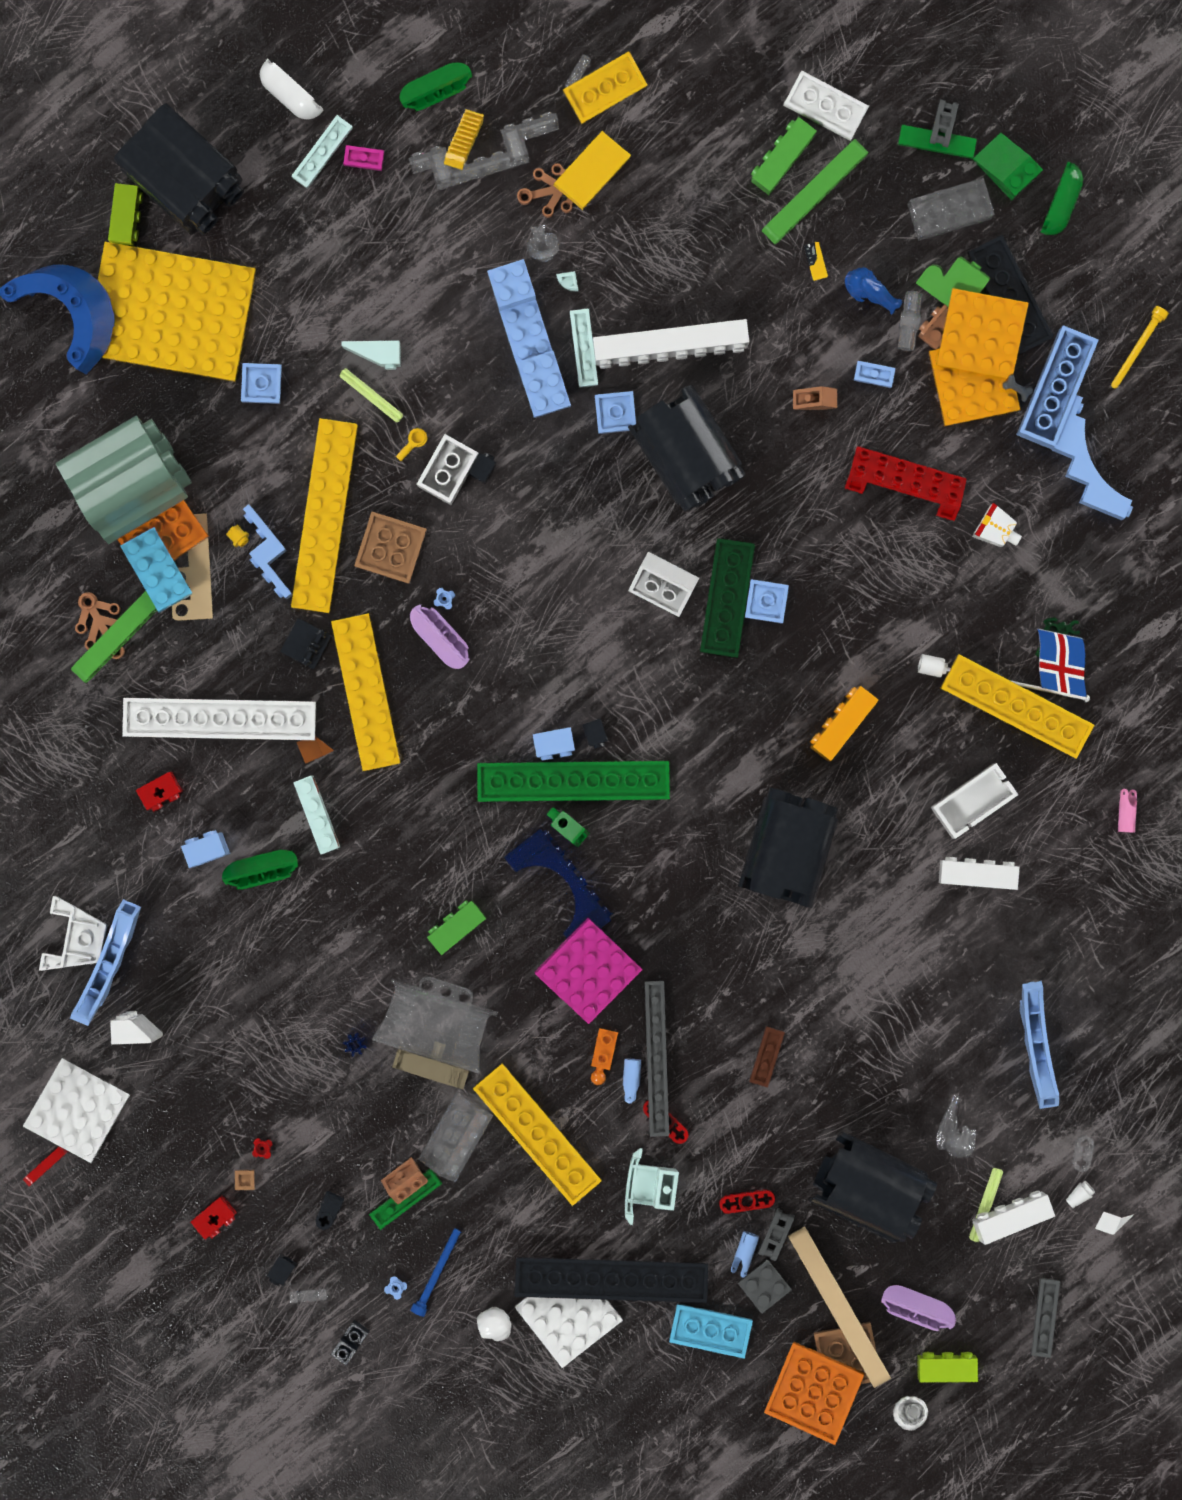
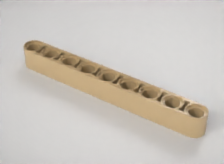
[788,1226,891,1388]

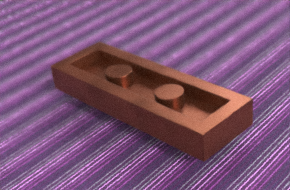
[749,1026,785,1088]

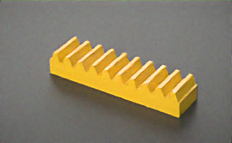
[444,109,484,170]

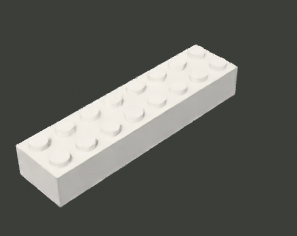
[593,319,749,369]

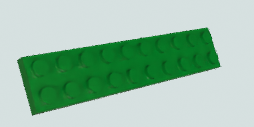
[477,761,670,802]

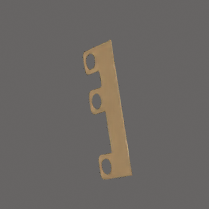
[172,514,213,620]

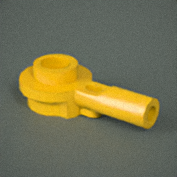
[396,428,427,461]

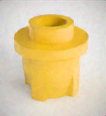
[226,524,249,547]

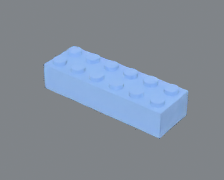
[1016,326,1098,449]

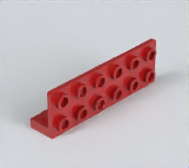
[845,446,967,521]

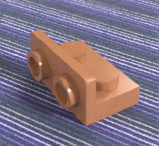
[918,304,948,350]
[381,1157,428,1204]

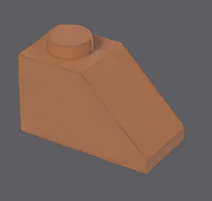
[793,386,837,410]

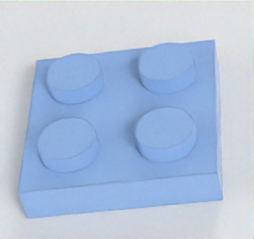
[241,363,282,404]
[595,391,636,434]
[745,579,789,624]

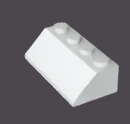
[111,1011,163,1044]

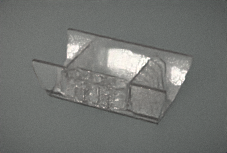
[372,977,498,1074]

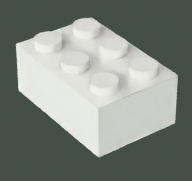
[417,434,479,505]

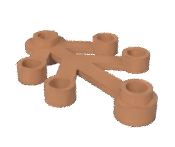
[517,163,573,218]
[75,592,125,659]

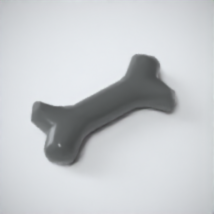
[1002,374,1033,402]

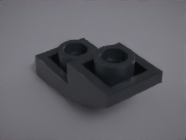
[330,1320,370,1365]

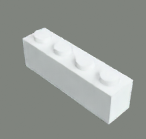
[938,857,1019,890]
[972,1191,1055,1245]

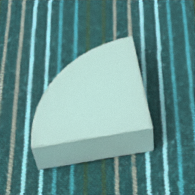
[556,271,578,291]

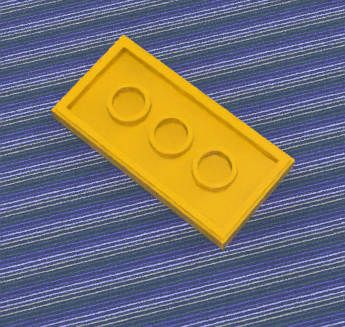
[563,51,647,124]
[553,131,631,210]

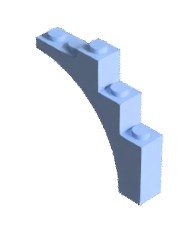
[70,899,141,1026]
[1020,981,1059,1109]

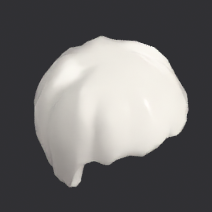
[477,1307,511,1341]
[893,1396,928,1431]

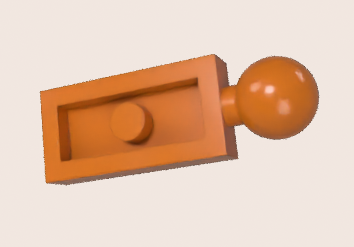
[591,1028,618,1085]

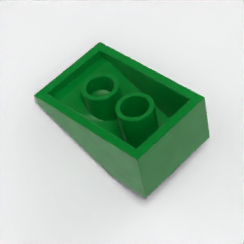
[973,133,1043,201]

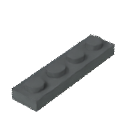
[1031,1278,1060,1358]

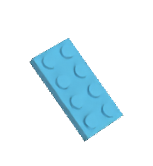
[120,527,192,613]
[669,1303,753,1359]

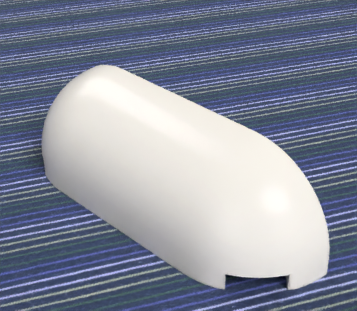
[260,59,324,119]

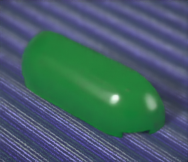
[400,62,472,111]
[1040,162,1083,235]
[222,850,298,889]

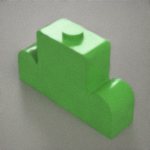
[916,256,990,306]

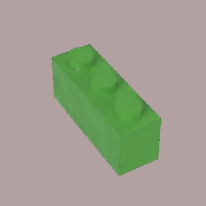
[427,900,487,955]

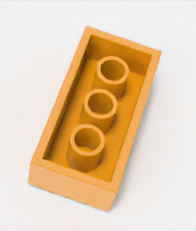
[810,686,878,761]

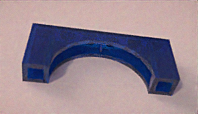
[504,829,612,938]

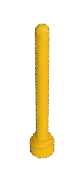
[1111,306,1169,388]

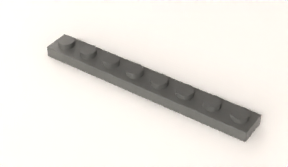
[645,981,669,1137]

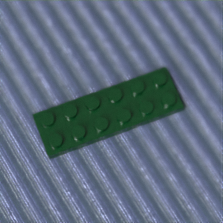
[700,538,755,658]

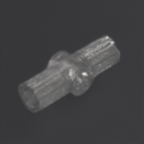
[897,291,923,351]

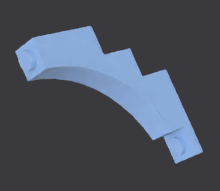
[1051,395,1133,520]

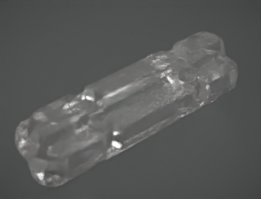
[565,54,591,88]
[289,1288,328,1303]

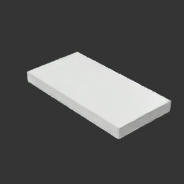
[783,71,869,141]

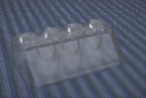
[418,1093,493,1182]

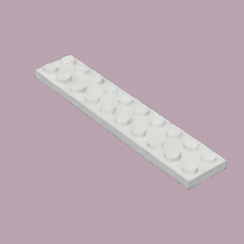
[123,698,316,740]

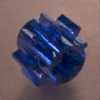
[343,1032,367,1057]

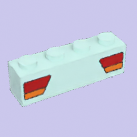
[293,776,340,854]

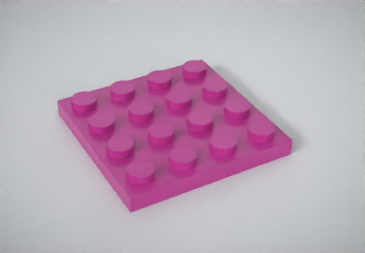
[534,918,643,1024]

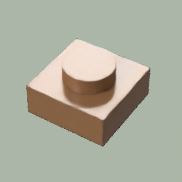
[235,1170,255,1190]

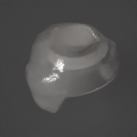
[526,225,560,262]

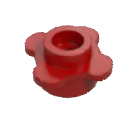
[252,1138,273,1159]

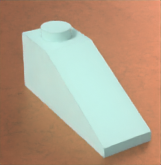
[342,341,401,370]

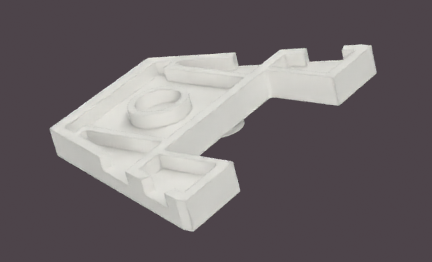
[39,896,107,971]

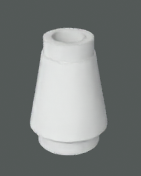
[1066,1181,1095,1208]

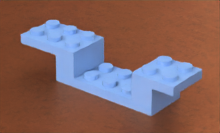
[487,259,571,418]

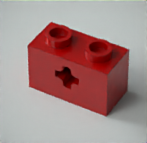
[136,772,183,812]
[190,1195,237,1240]

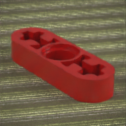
[643,1100,688,1144]
[23,1146,69,1187]
[719,1189,775,1214]

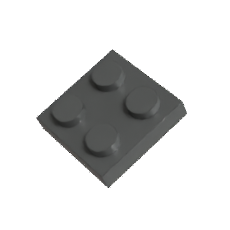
[737,1258,792,1313]

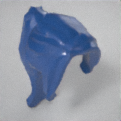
[845,267,902,314]

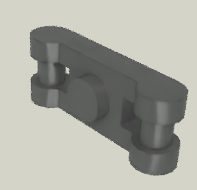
[929,99,959,148]
[757,1208,795,1261]

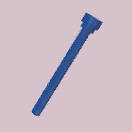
[410,1228,461,1317]

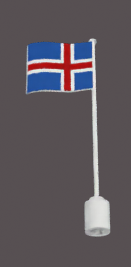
[918,629,1090,702]

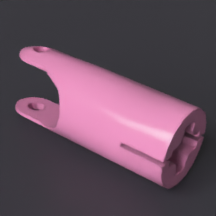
[1118,789,1137,833]

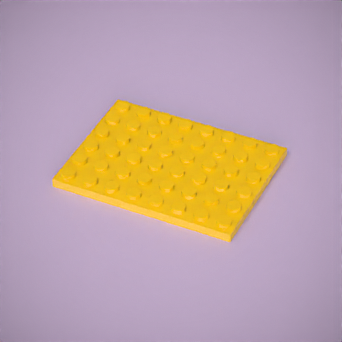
[98,242,256,382]

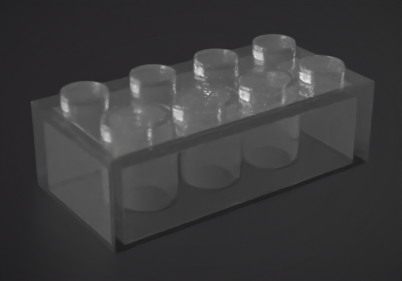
[907,178,995,241]

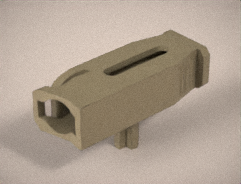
[392,1040,469,1089]

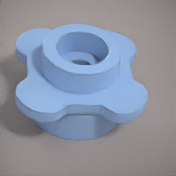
[434,588,455,609]
[384,1276,407,1299]

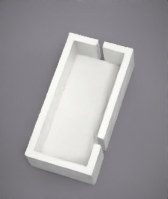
[931,763,1018,839]

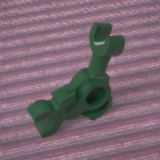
[1035,617,1080,657]

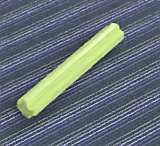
[340,368,403,423]
[969,1168,1003,1242]

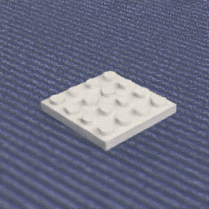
[23,1058,130,1163]
[515,1297,623,1368]

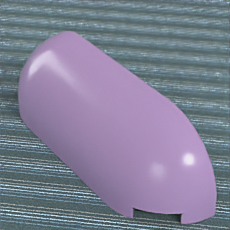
[410,605,469,669]
[882,1285,956,1331]

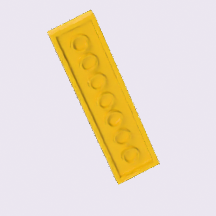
[331,613,401,771]
[941,654,1094,759]
[473,1063,602,1206]

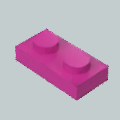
[343,145,384,171]

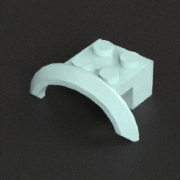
[625,1148,679,1225]

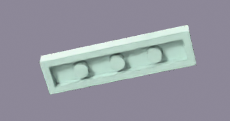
[292,115,353,189]
[570,309,598,388]

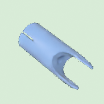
[623,1058,641,1103]
[731,1231,759,1278]

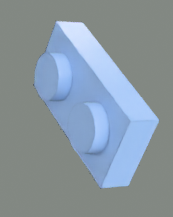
[853,361,895,388]

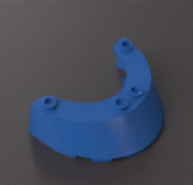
[0,265,115,374]

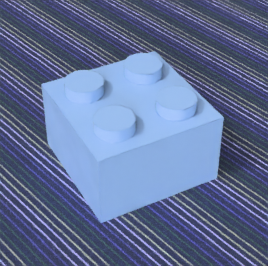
[533,727,575,761]
[181,830,230,868]

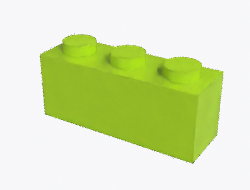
[108,183,143,247]
[917,1352,978,1382]

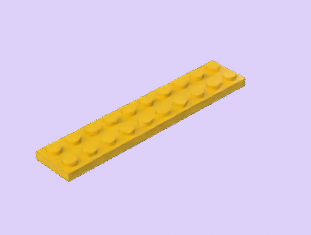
[291,418,358,613]

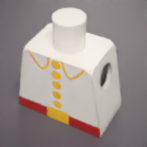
[972,503,1022,547]

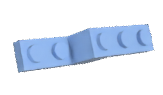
[243,504,293,599]

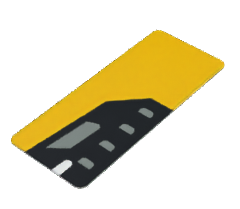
[804,242,828,281]

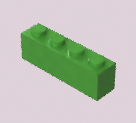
[751,117,817,195]

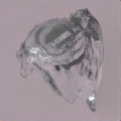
[937,1094,977,1158]

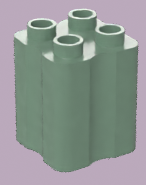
[56,415,192,544]

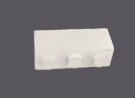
[628,552,699,617]

